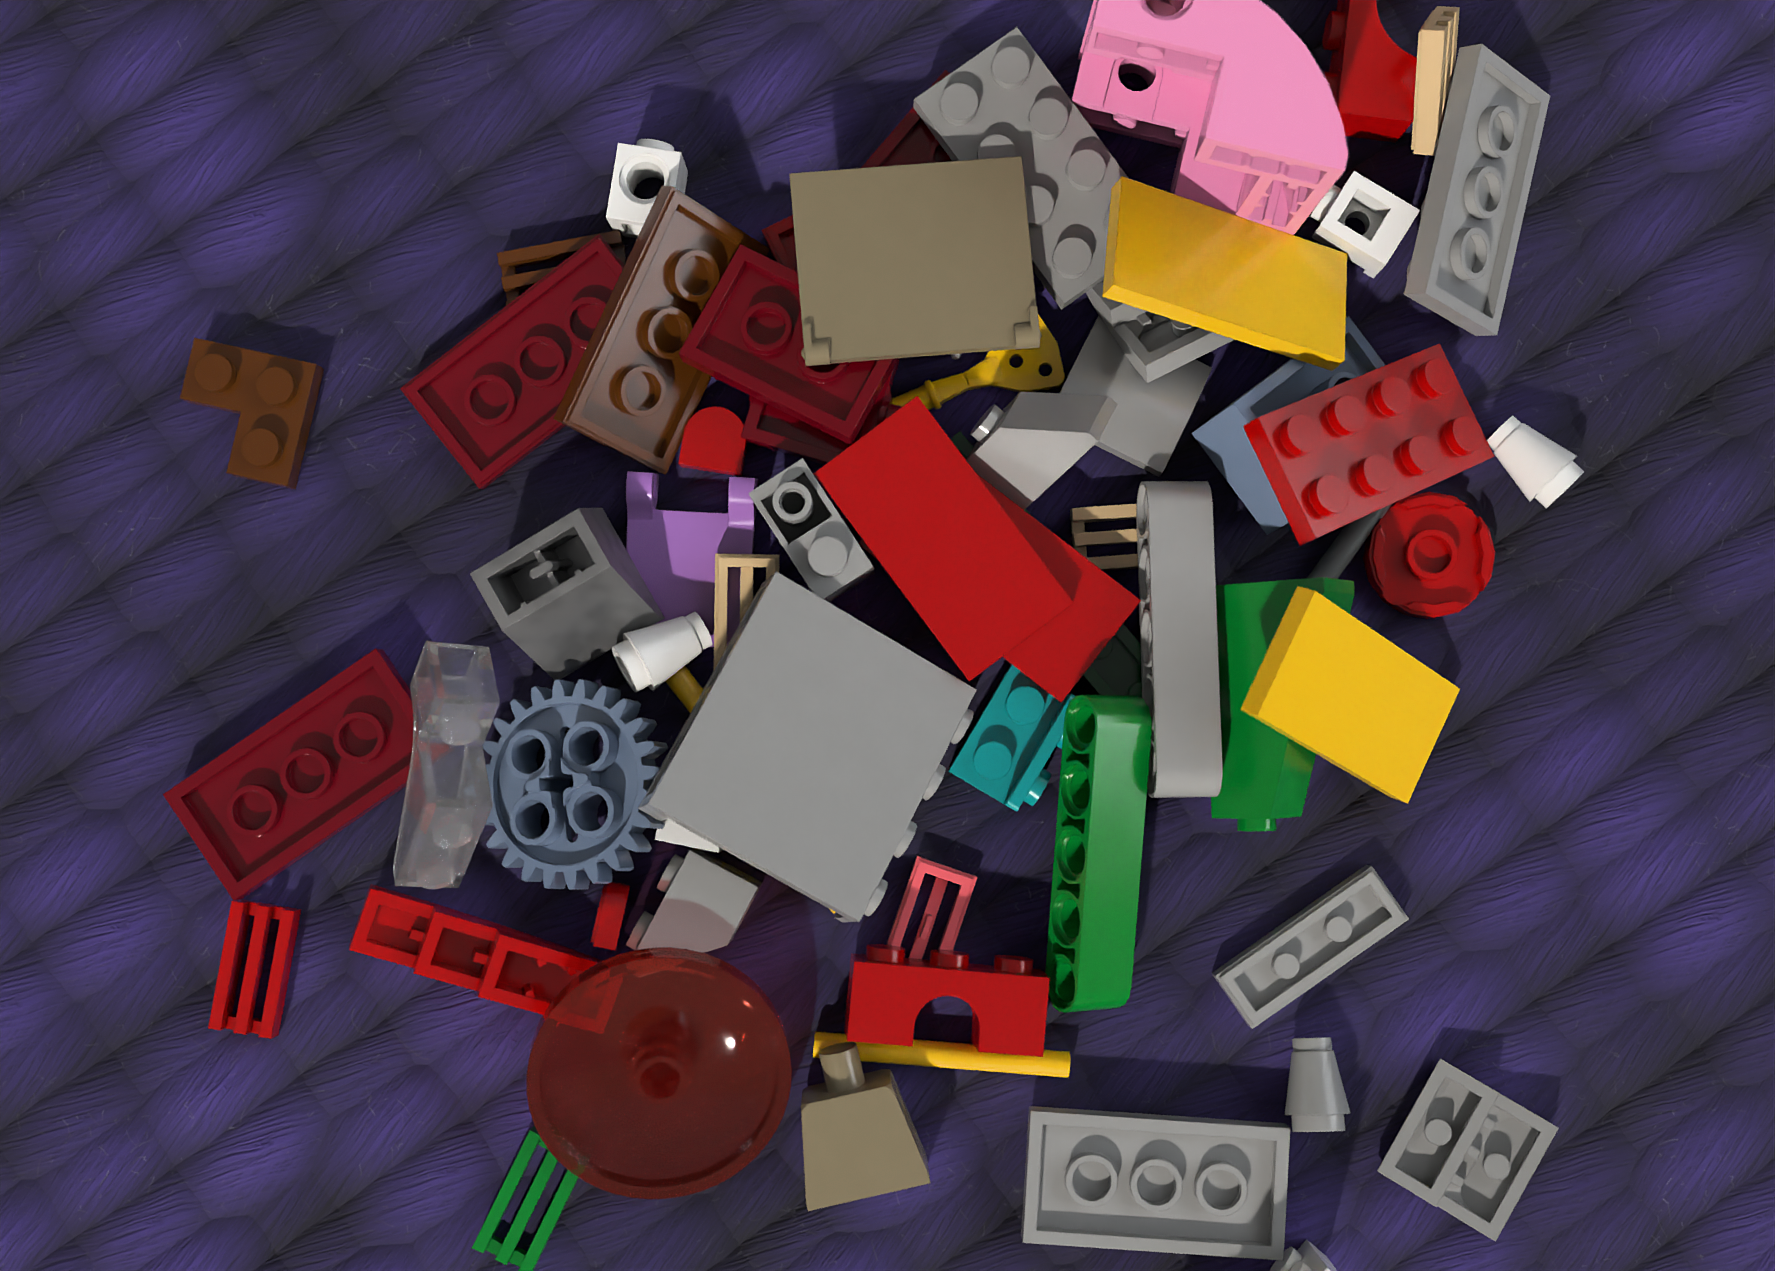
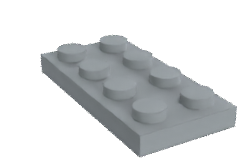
[913,27,1128,310]
[1404,44,1550,336]
[1021,1106,1290,1261]

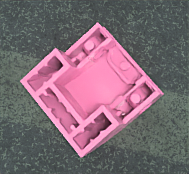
[1071,0,1348,235]

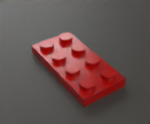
[1243,343,1495,546]

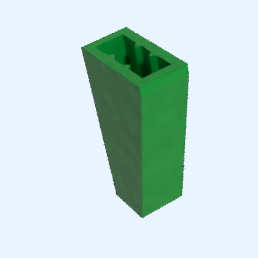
[1211,577,1354,831]

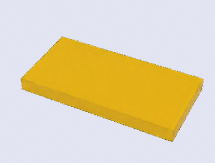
[1102,176,1347,371]
[1240,586,1460,804]

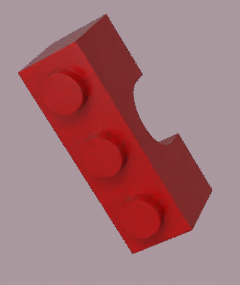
[844,944,1050,1057]

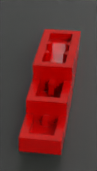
[349,884,623,1031]

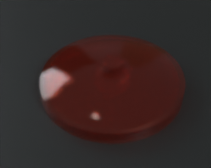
[527,947,792,1199]

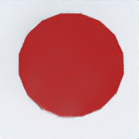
[1363,492,1495,619]

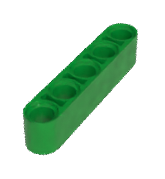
[1045,695,1152,1013]

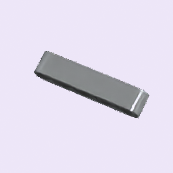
[1136,481,1222,798]

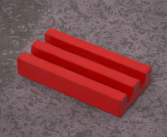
[208,899,301,1039]

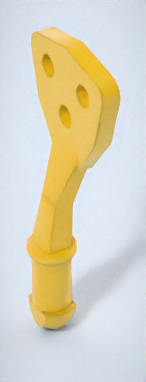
[892,315,1065,410]

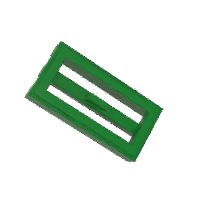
[472,1126,591,1271]

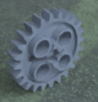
[472,679,668,890]

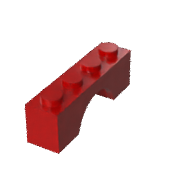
[1323,0,1417,143]

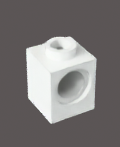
[606,139,688,238]

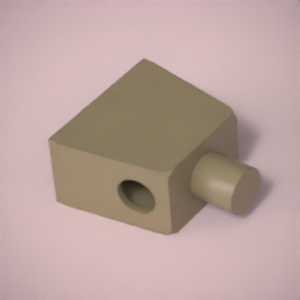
[801,1042,930,1211]

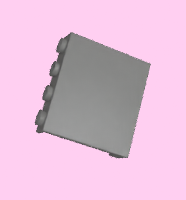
[638,572,977,922]

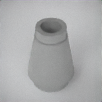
[1285,1037,1351,1132]

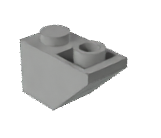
[748,458,875,603]
[626,848,763,973]

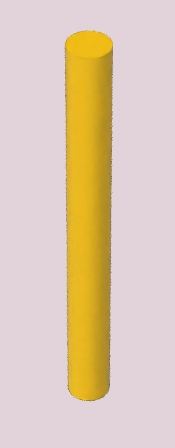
[813,1031,1070,1078]

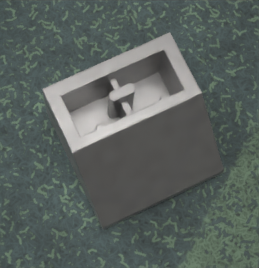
[470,508,664,680]

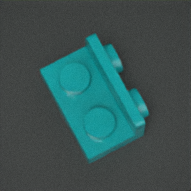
[948,664,1075,812]

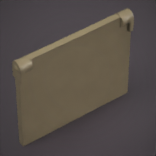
[789,156,1042,366]

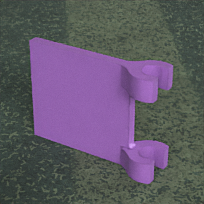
[626,471,758,647]

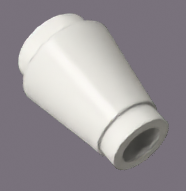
[1487,416,1584,509]
[612,611,713,692]

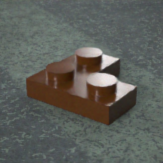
[180,338,324,490]

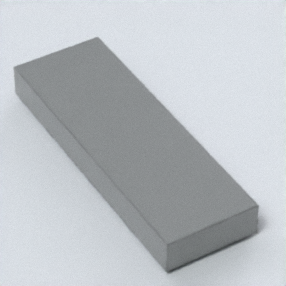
[1212,865,1409,1029]

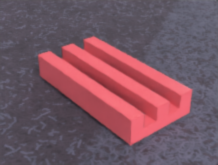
[886,855,977,999]

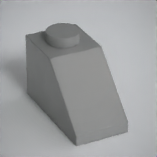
[966,392,1118,510]

